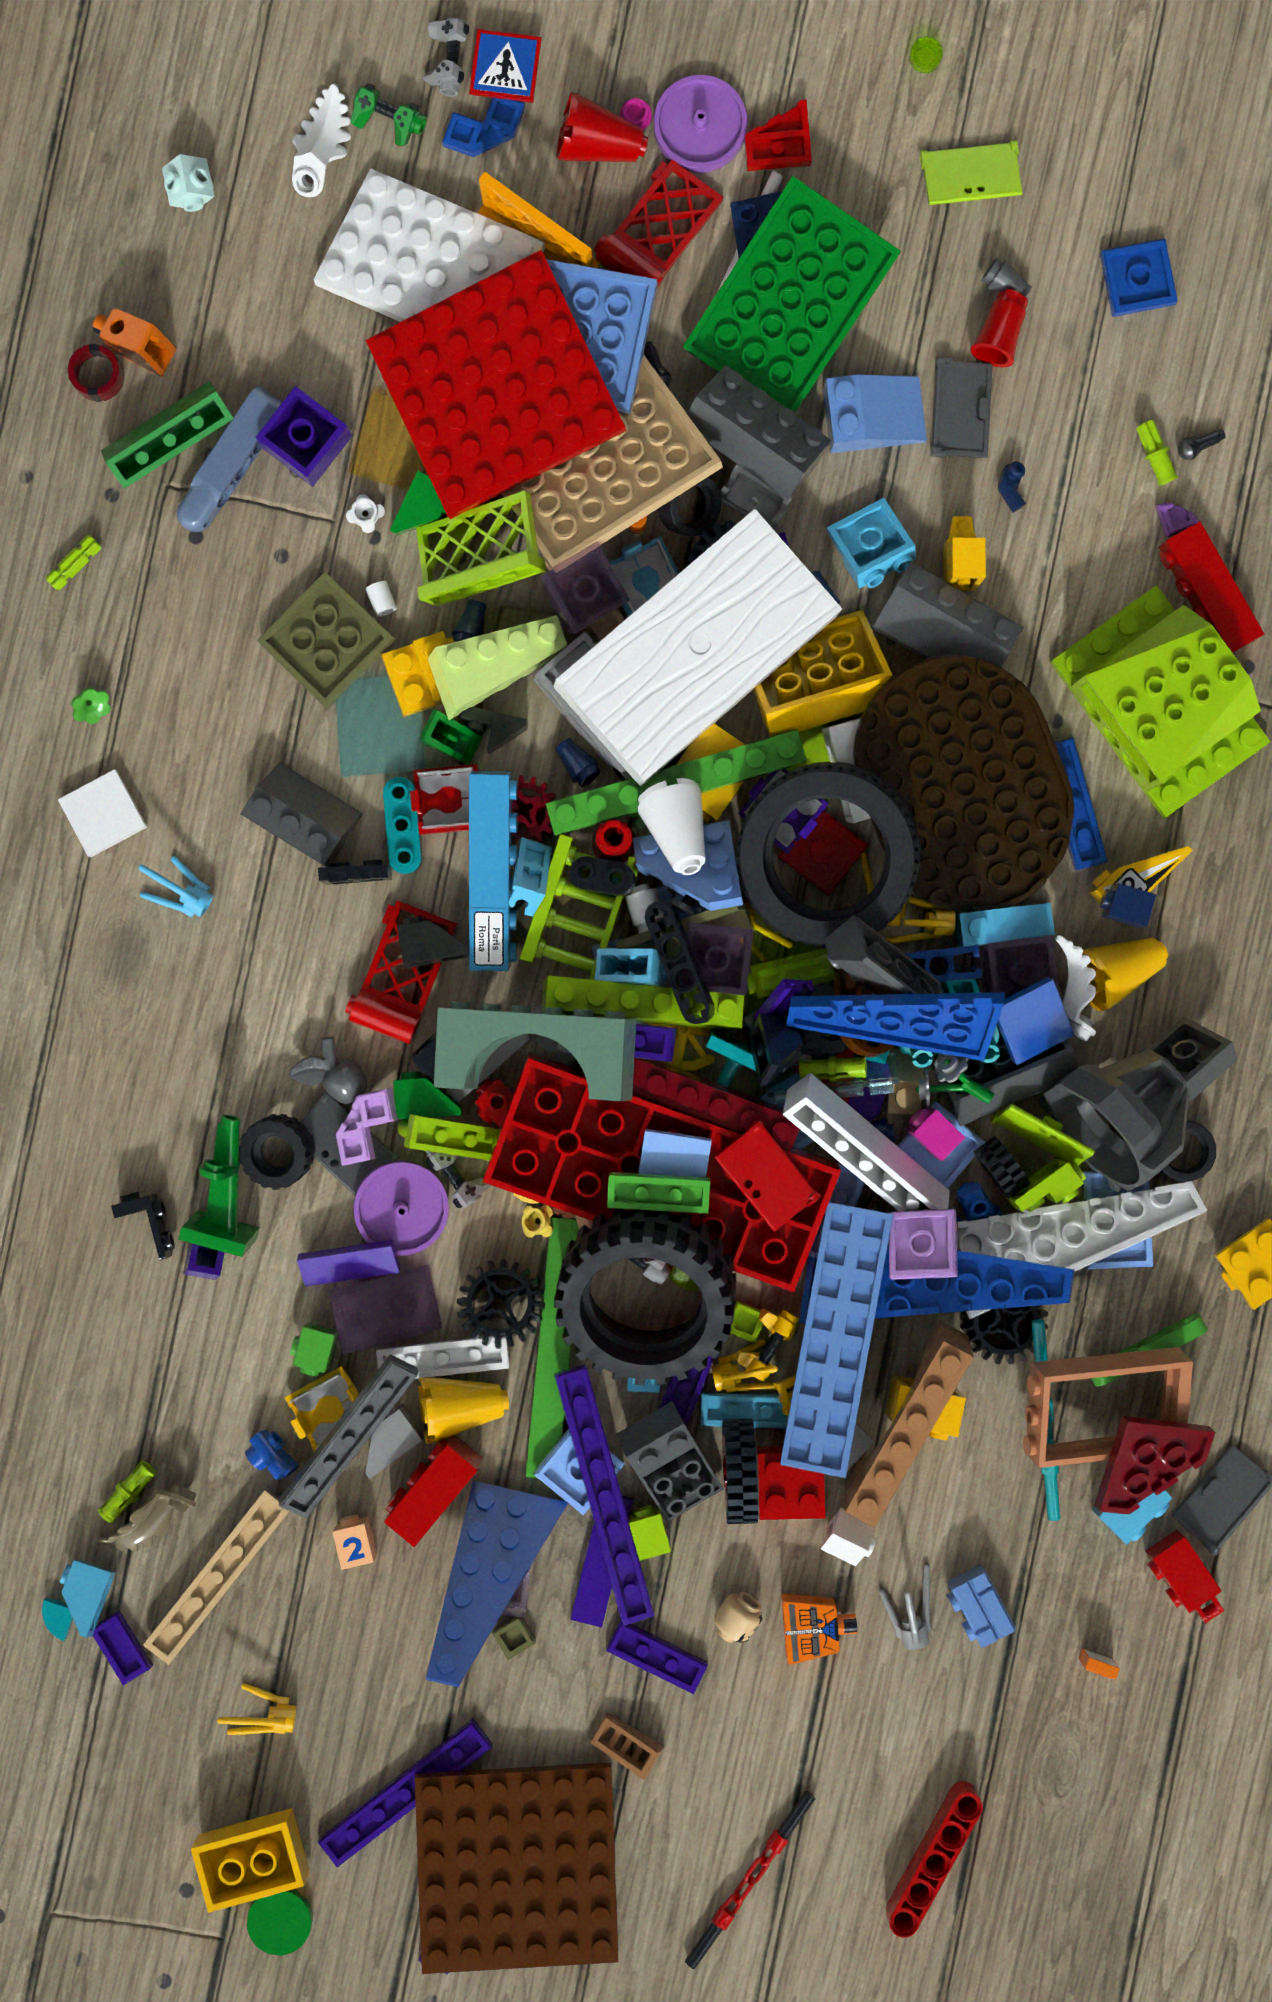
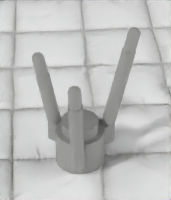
[879,1564,932,1650]

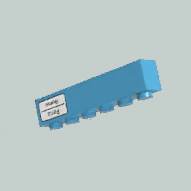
[469,771,518,971]

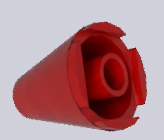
[556,92,648,162]

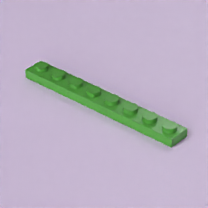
[546,730,807,836]

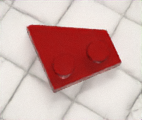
[744,99,812,171]

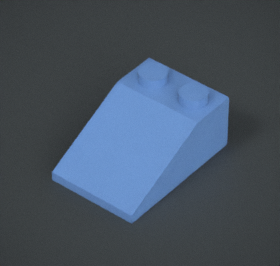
[823,375,927,453]

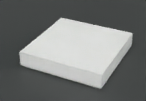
[58,769,147,857]

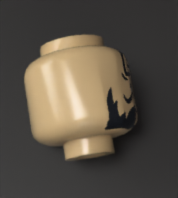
[714,1592,763,1643]

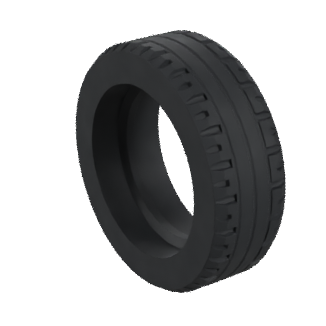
[736,762,921,947]

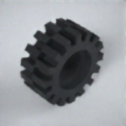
[973,1136,1030,1199]

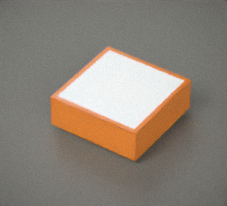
[1079,1648,1120,1680]

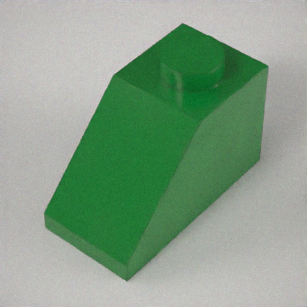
[390,470,447,536]
[393,1072,464,1119]

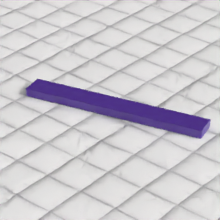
[554,1364,654,1626]

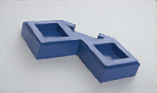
[442,98,525,157]

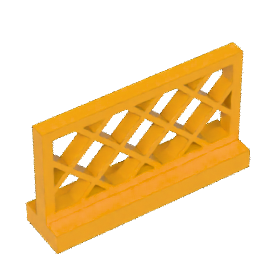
[477,171,600,269]

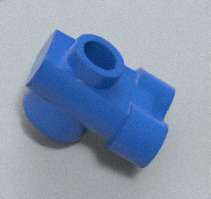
[956,1182,1003,1221]
[245,1429,299,1480]

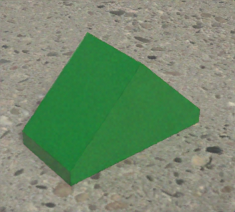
[419,709,482,765]

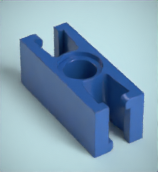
[904,945,982,982]

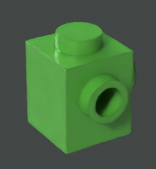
[290,1323,339,1376]

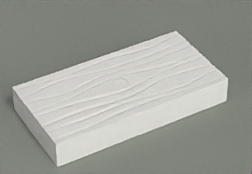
[554,509,842,787]

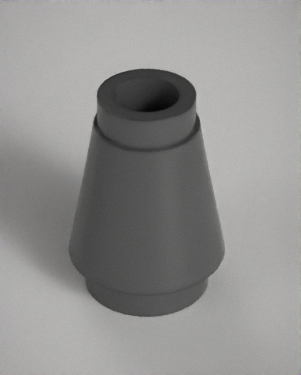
[981,258,1032,297]

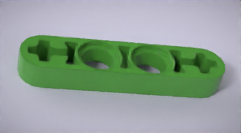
[1091,1313,1208,1387]

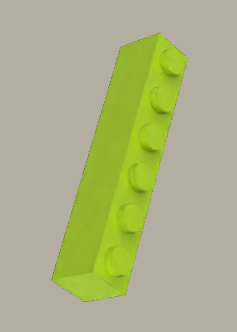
[541,976,744,1032]

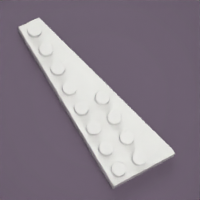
[956,1181,1207,1319]

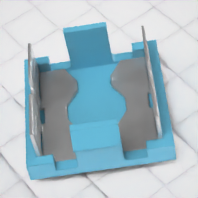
[603,536,679,617]

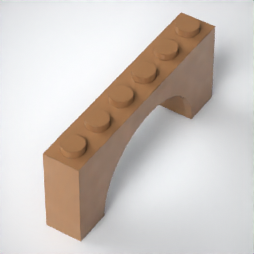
[844,1320,974,1528]

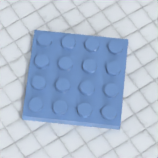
[546,259,658,414]

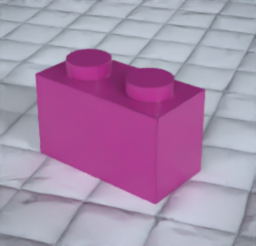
[906,1107,966,1161]

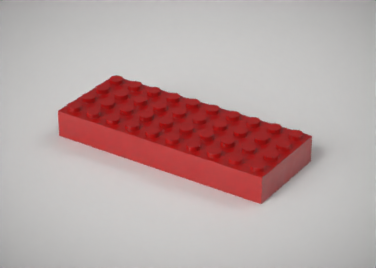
[483,1052,841,1292]

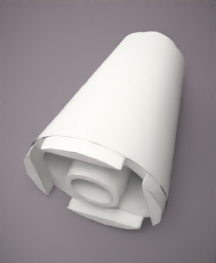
[637,778,705,875]

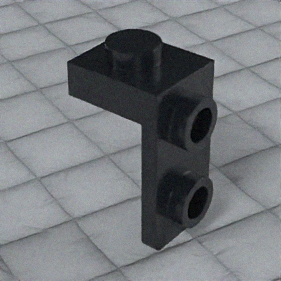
[111,1191,175,1260]

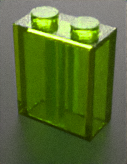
[743,947,836,999]

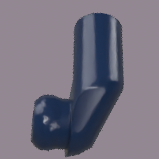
[998,461,1026,513]

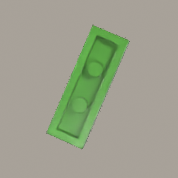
[607,1172,710,1214]

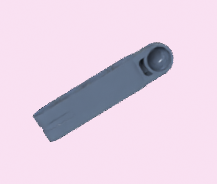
[177,386,283,532]

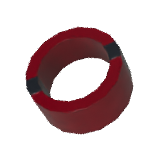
[67,344,124,402]

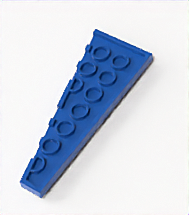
[799,1241,1075,1324]

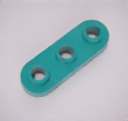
[383,777,422,875]

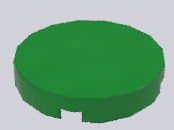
[246,1889,313,1956]

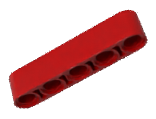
[886,1781,983,1938]

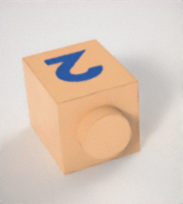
[332,1514,377,1570]

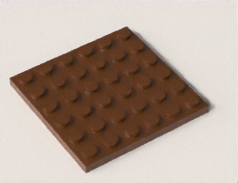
[415,1763,619,1974]

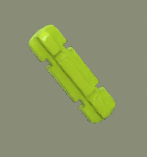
[46,535,101,590]

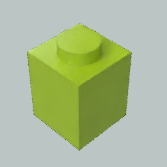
[629,1505,671,1561]

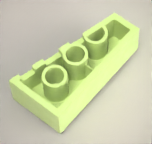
[428,615,568,720]

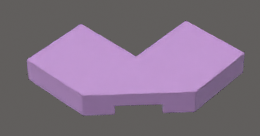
[336,1088,398,1166]

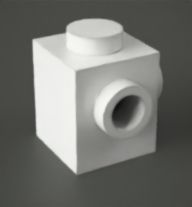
[821,1507,876,1566]

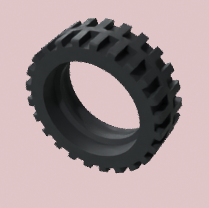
[554,1208,737,1385]

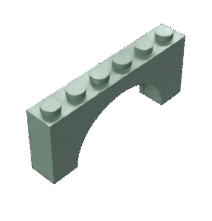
[434,1001,636,1101]

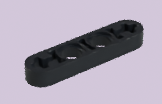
[644,901,715,1024]

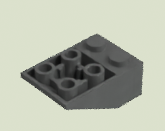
[616,1401,724,1522]

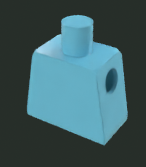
[595,949,668,987]

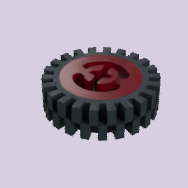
[722,1418,758,1524]

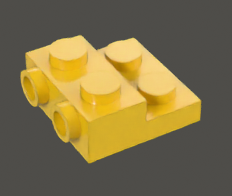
[381,631,454,717]

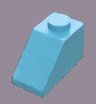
[60,1559,116,1638]

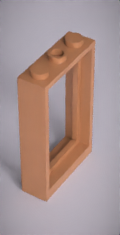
[1023,1347,1193,1468]

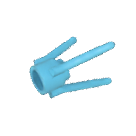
[138,856,214,918]

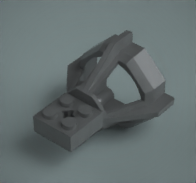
[1039,1017,1238,1192]

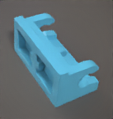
[509,837,552,917]

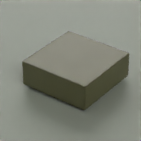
[491,1612,536,1660]

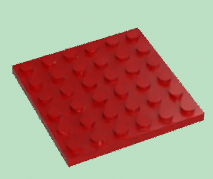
[365,249,627,520]

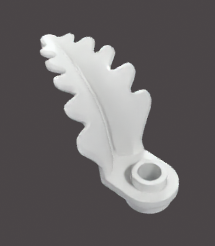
[292,83,351,197]
[1055,935,1096,1041]

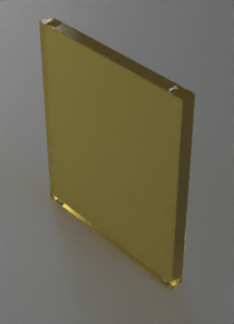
[349,392,428,491]

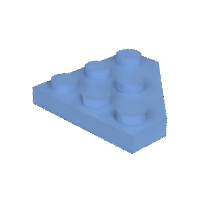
[633,820,743,911]

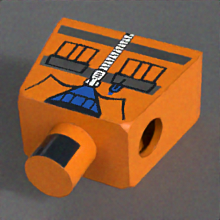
[781,1593,857,1665]

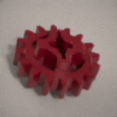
[512,775,556,846]

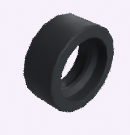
[657,477,721,536]
[1160,1120,1216,1181]

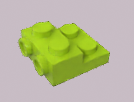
[1003,1158,1086,1212]

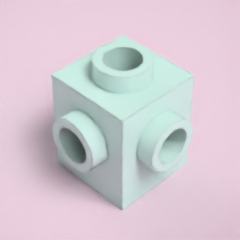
[162,154,215,212]

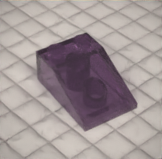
[328,1264,443,1354]

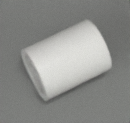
[366,581,397,617]

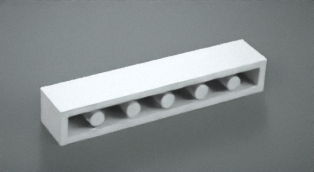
[783,1073,950,1212]

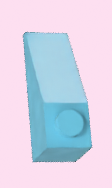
[955,903,1055,947]

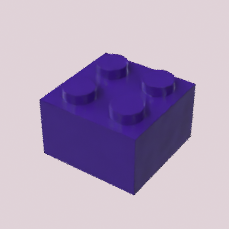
[255,386,352,487]

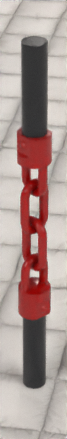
[685,1790,816,1969]

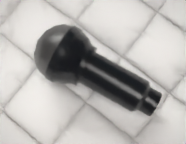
[644,341,671,387]
[1177,430,1226,461]

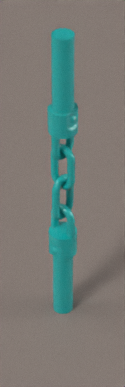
[1031,1319,1061,1521]

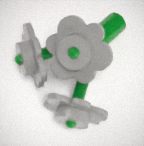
[916,1053,995,1108]

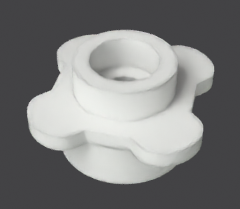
[346,494,385,533]

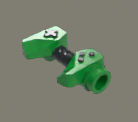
[351,83,427,146]

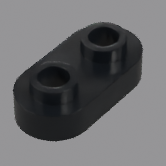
[569,856,636,896]

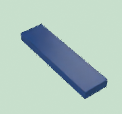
[1054,737,1108,871]

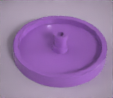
[654,75,747,173]
[354,1160,449,1256]

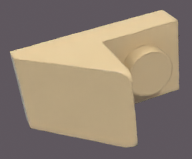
[886,1048,925,1114]

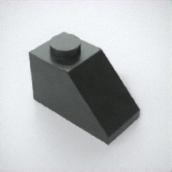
[397,917,469,968]

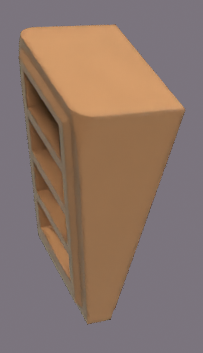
[590,1713,665,1780]

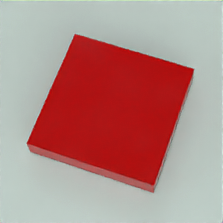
[778,810,869,897]

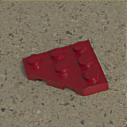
[1094,1416,1216,1515]

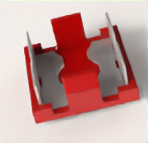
[410,764,479,835]

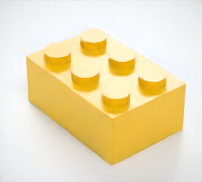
[191,1808,310,1913]

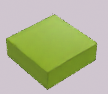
[731,1300,763,1343]

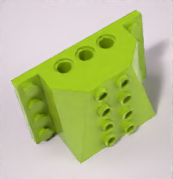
[1050,585,1271,819]

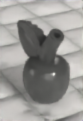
[289,1037,367,1104]

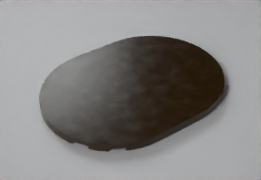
[853,655,1074,913]

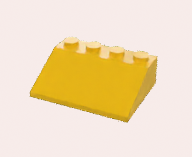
[753,609,893,737]

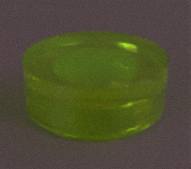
[909,37,943,74]

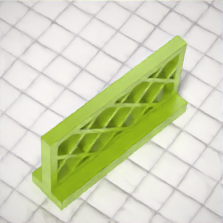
[416,490,546,607]

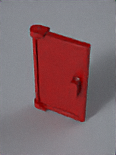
[714,1118,821,1232]

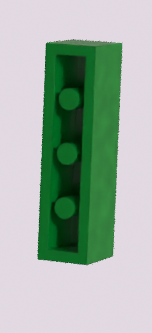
[101,381,234,489]

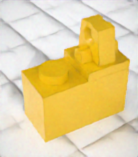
[943,516,986,591]

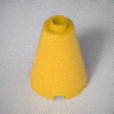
[1082,937,1168,1011]
[418,1377,509,1444]

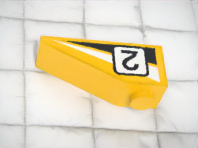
[1089,846,1193,904]

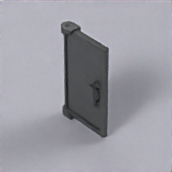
[931,357,993,458]
[300,1092,399,1196]
[1171,1444,1272,1556]

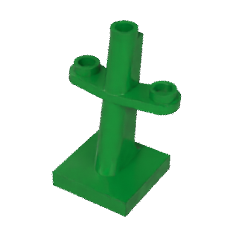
[178,1114,260,1257]

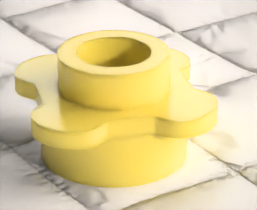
[522,1205,553,1238]

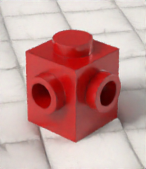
[474,1078,514,1128]

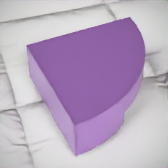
[1155,503,1198,538]

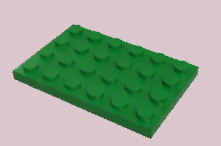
[683,176,901,413]

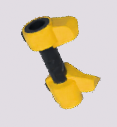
[733,1309,800,1381]

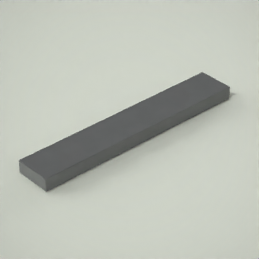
[278,1354,419,1519]

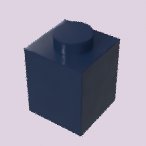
[1100,883,1157,928]

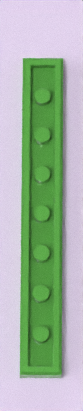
[526,1216,579,1478]

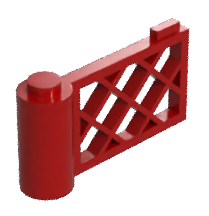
[594,160,724,289]
[345,901,457,1044]

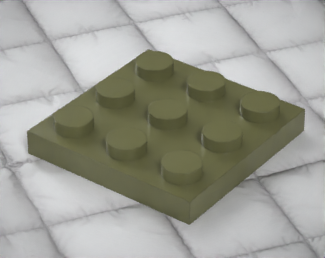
[257,572,395,710]

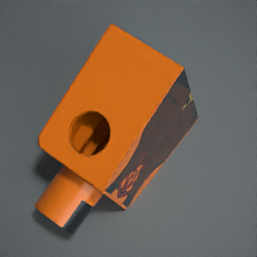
[93,308,176,377]

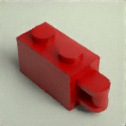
[1145,1529,1224,1624]

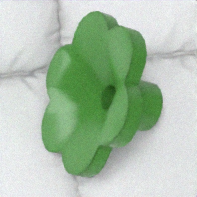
[71,687,111,724]

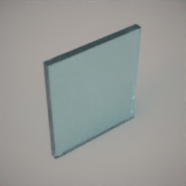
[336,677,425,778]

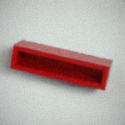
[1158,521,1265,653]

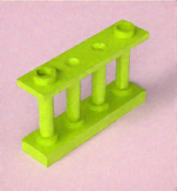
[520,834,638,980]

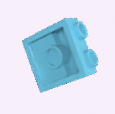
[827,498,916,589]

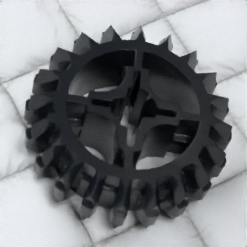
[457,1259,545,1349]
[959,1305,1048,1364]

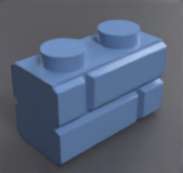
[946,1565,1016,1648]

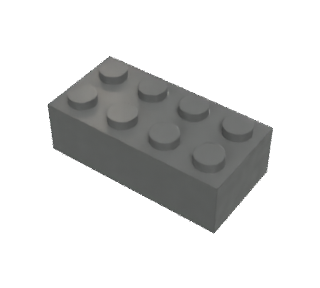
[687,365,832,500]

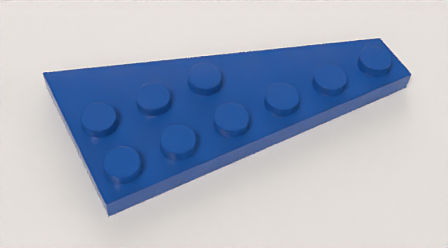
[786,992,1005,1061]
[426,1481,568,1687]

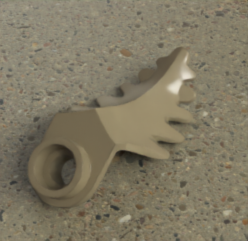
[98,1485,197,1552]

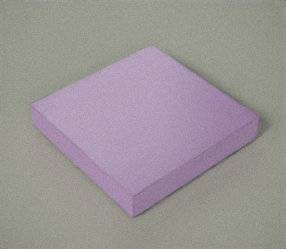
[888,1209,958,1280]

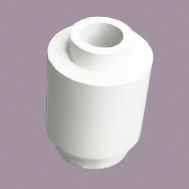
[625,884,665,934]

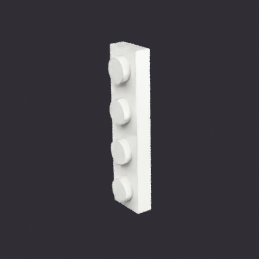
[376,1337,510,1379]

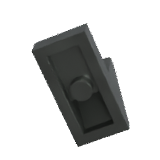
[460,707,528,754]

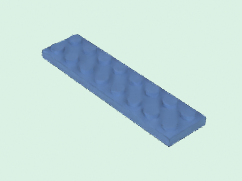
[780,1202,893,1478]

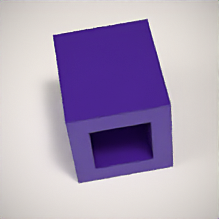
[183,1243,225,1280]

